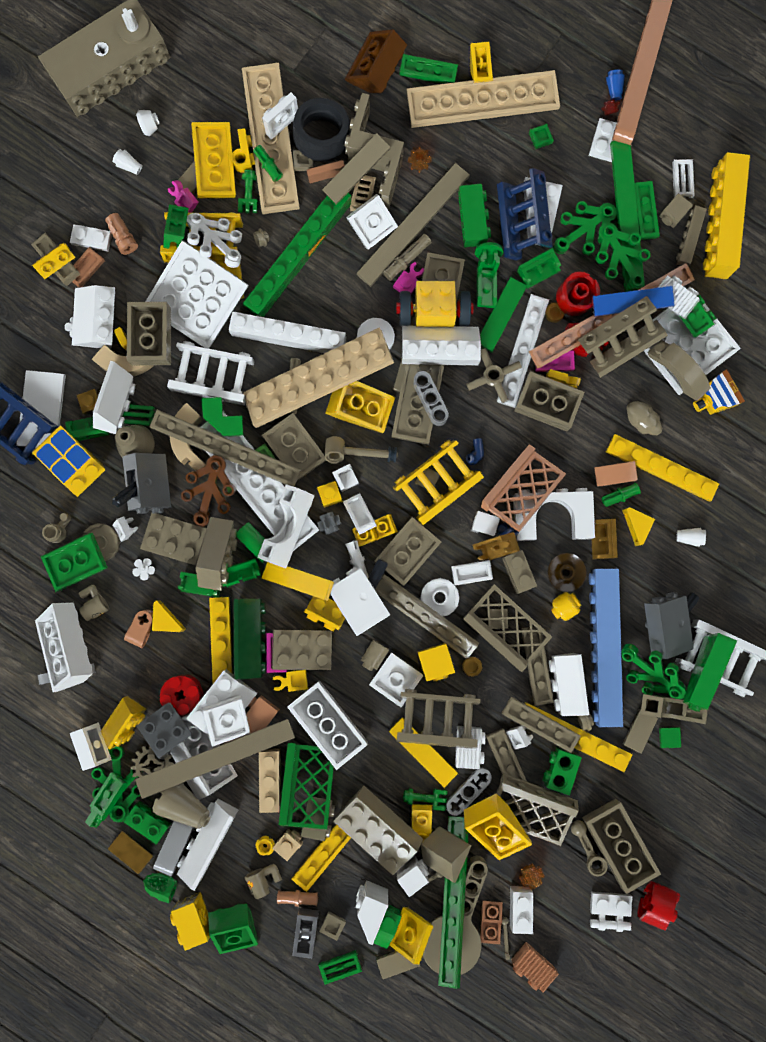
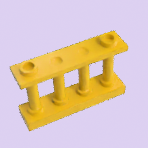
[160,212,243,264]
[393,440,484,525]

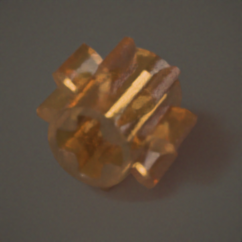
[408,147,431,173]
[519,863,545,889]

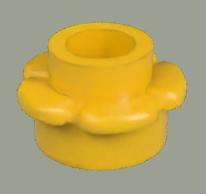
[255,836,275,856]

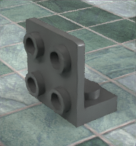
[137,702,192,759]

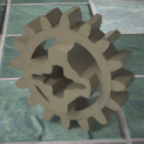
[131,746,175,777]

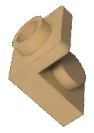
[273,829,303,861]

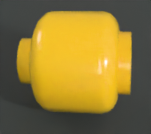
[551,592,582,621]

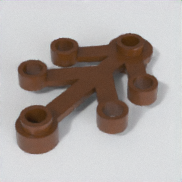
[181,455,236,527]

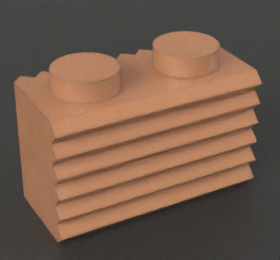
[511,942,559,992]

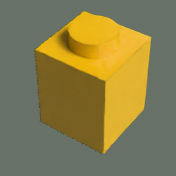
[317,481,343,508]

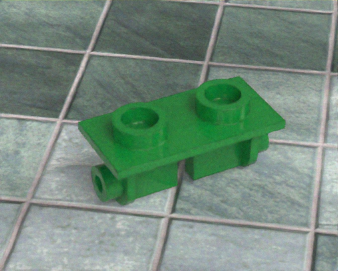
[223,559,261,588]

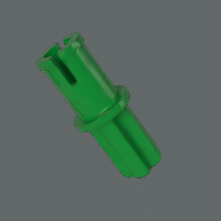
[253,145,283,182]
[602,483,641,507]

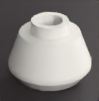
[136,110,160,136]

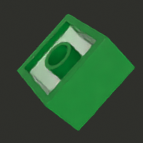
[208,904,258,954]

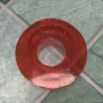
[601,100,620,115]

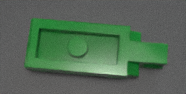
[85,772,128,828]

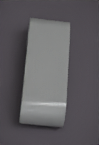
[413,371,449,426]
[153,821,194,877]

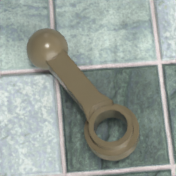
[571,820,608,876]

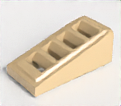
[350,175,376,211]

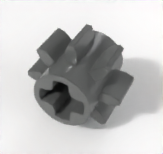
[317,512,342,535]

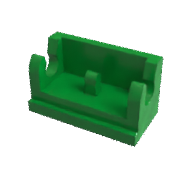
[163,204,189,249]
[517,248,561,289]
[65,417,111,441]
[178,572,220,598]

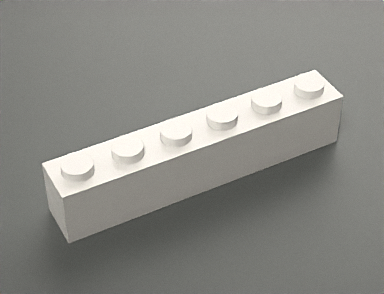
[229,312,346,353]

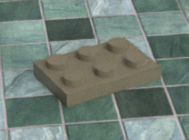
[262,413,326,481]
[140,513,207,565]
[375,517,441,586]
[272,630,332,670]

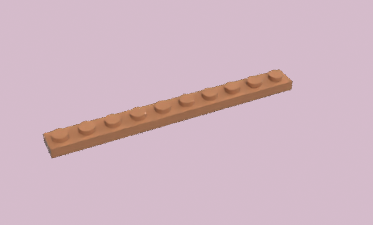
[528,263,695,369]

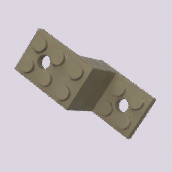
[345,93,404,211]

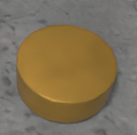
[545,303,565,323]
[462,657,482,676]

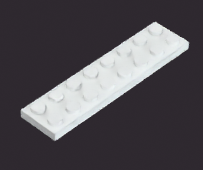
[200,412,319,551]

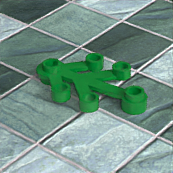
[553,201,617,255]
[595,223,651,291]
[621,644,686,699]
[91,746,144,822]

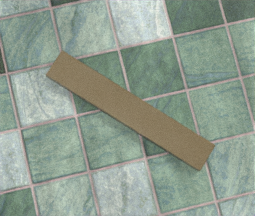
[375,575,479,659]

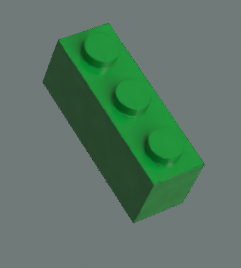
[458,184,491,247]

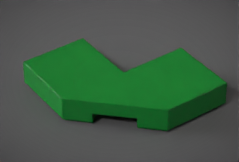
[202,397,244,437]

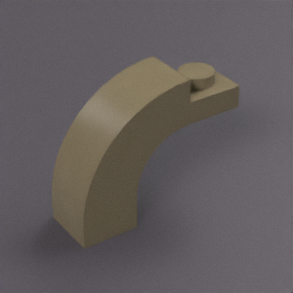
[647,340,711,401]
[641,694,708,724]

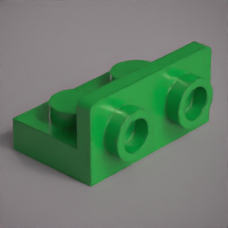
[679,294,717,338]

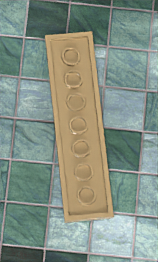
[242,63,300,214]
[407,70,560,128]
[243,327,394,428]

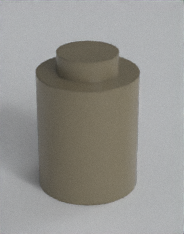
[361,640,389,671]

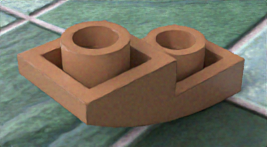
[594,461,638,486]
[480,901,503,944]

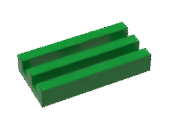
[123,405,154,426]
[318,950,362,985]

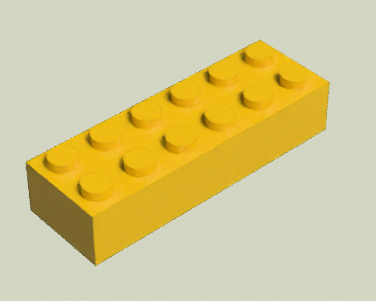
[703,152,750,279]

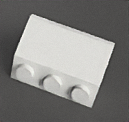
[72,285,115,349]
[93,361,136,434]
[549,653,589,716]
[186,669,257,734]
[355,880,388,945]

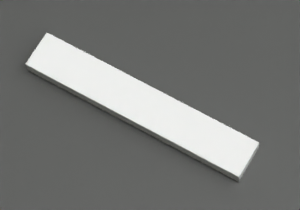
[497,294,549,408]

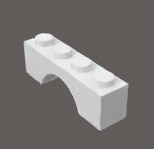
[257,484,315,568]

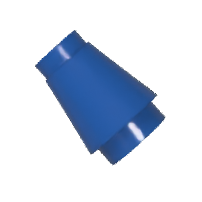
[606,70,625,101]

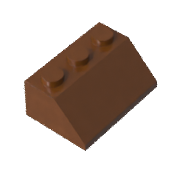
[345,29,407,93]

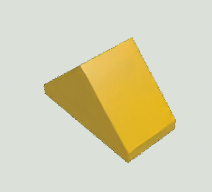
[470,42,493,83]
[622,508,655,546]
[152,600,186,632]

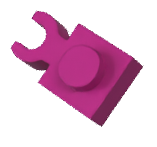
[168,180,199,213]
[393,262,424,294]

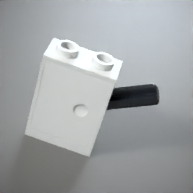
[330,559,390,636]

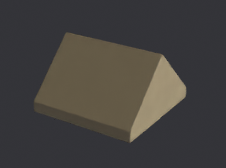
[421,826,472,883]

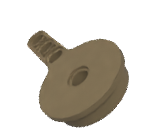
[423,855,488,975]

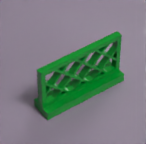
[279,743,334,830]

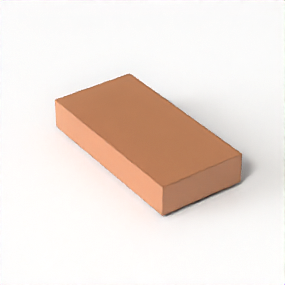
[307,160,345,183]
[72,247,105,288]

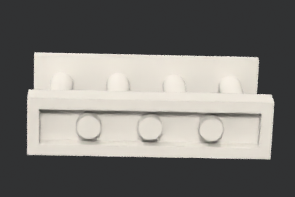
[167,341,254,406]
[675,619,766,697]

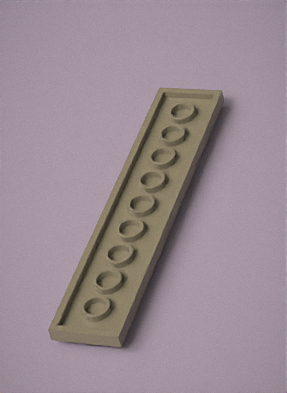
[391,253,465,445]

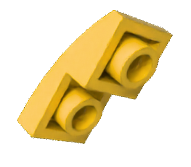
[352,514,397,547]

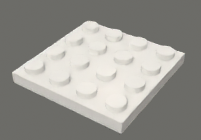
[145,241,249,349]
[638,304,741,395]

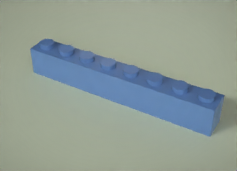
[589,569,623,727]

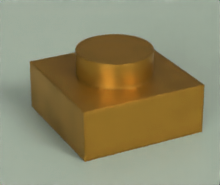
[77,389,98,414]

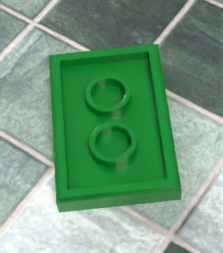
[41,533,108,592]

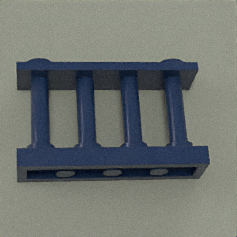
[497,168,553,261]
[0,382,59,465]

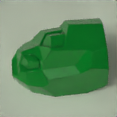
[143,873,177,903]

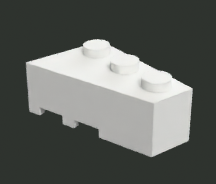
[524,177,563,246]

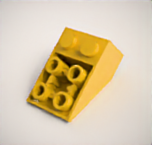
[101,696,146,749]

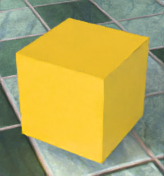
[417,643,455,681]

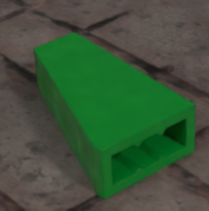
[682,633,737,712]

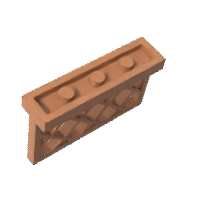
[481,444,566,532]

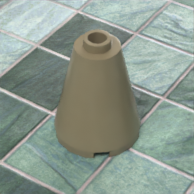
[115,424,155,458]
[153,783,211,829]

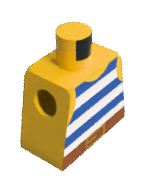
[693,370,745,415]

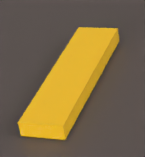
[262,562,334,601]
[389,717,458,788]
[292,824,351,892]

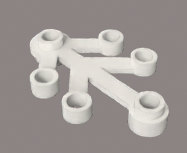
[187,213,242,268]

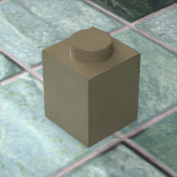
[659,193,693,228]

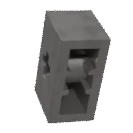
[292,908,319,959]

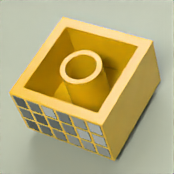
[170,892,210,951]

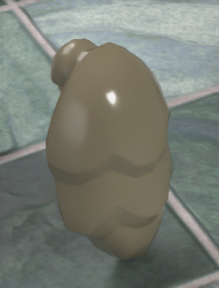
[627,401,663,435]

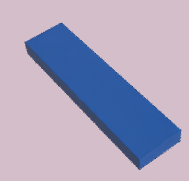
[592,286,675,317]

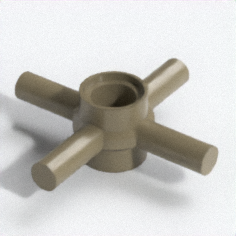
[466,349,522,403]

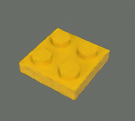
[390,907,433,965]

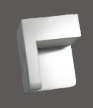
[332,464,359,492]
[471,511,500,536]

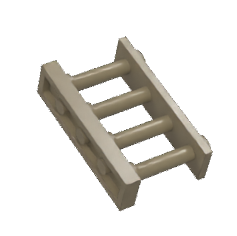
[578,296,668,378]
[396,689,480,749]

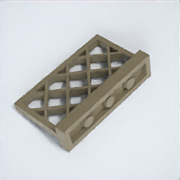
[462,584,552,672]
[496,773,579,846]

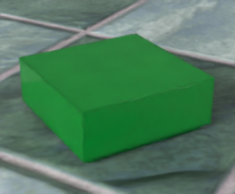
[529,124,554,149]
[659,727,681,748]

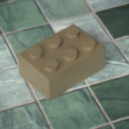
[127,302,171,366]
[514,371,585,431]
[196,517,237,591]

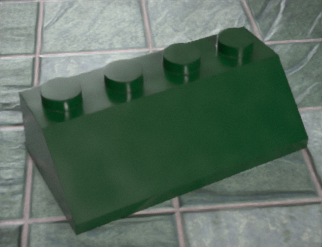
[234,599,266,679]

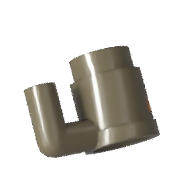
[42,513,71,543]
[79,585,109,621]
[244,864,282,899]

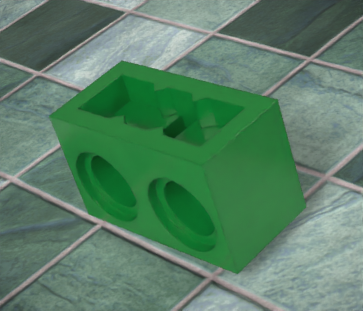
[543,747,582,796]
[124,801,172,845]

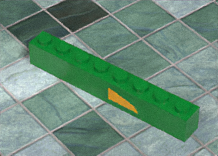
[243,193,352,317]

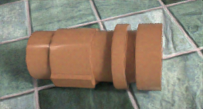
[105,213,138,255]

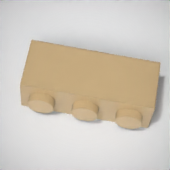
[259,749,281,813]

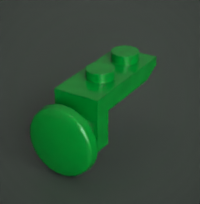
[475,242,503,308]

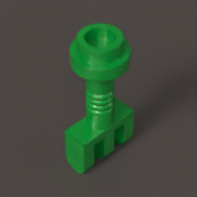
[238,170,258,214]
[403,788,448,811]

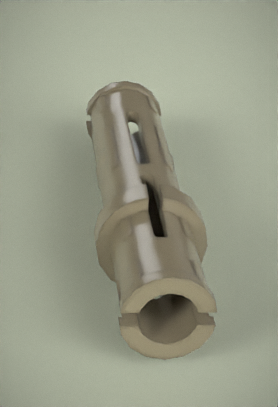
[383,234,432,281]

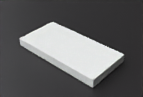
[17,370,66,448]

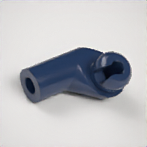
[465,439,484,465]
[497,523,519,536]

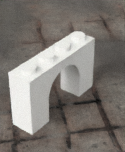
[513,488,595,541]

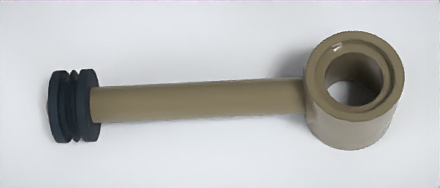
[325,436,398,463]

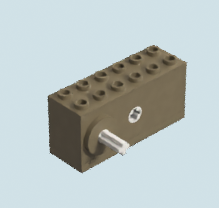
[38,0,170,117]

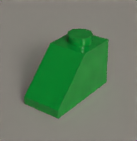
[374,905,402,949]

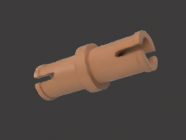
[277,890,318,907]

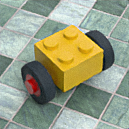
[396,281,473,327]

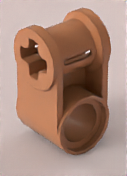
[124,609,153,648]

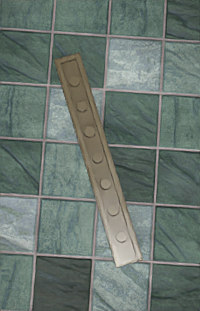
[357,163,470,287]
[150,409,301,487]
[135,719,295,799]

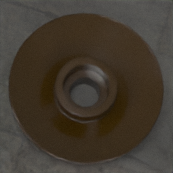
[547,553,586,592]

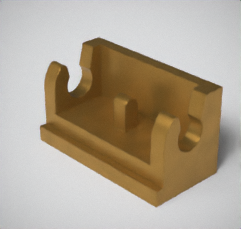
[591,519,618,559]
[472,532,520,560]
[108,831,153,874]

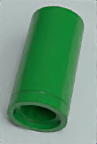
[236,522,265,563]

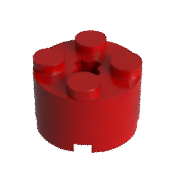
[556,272,600,316]
[160,674,203,716]
[637,881,680,930]

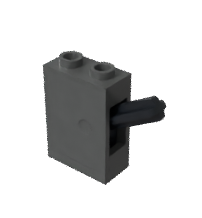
[112,453,171,514]
[644,592,699,659]

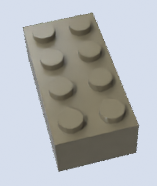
[333,786,423,875]
[582,798,661,894]

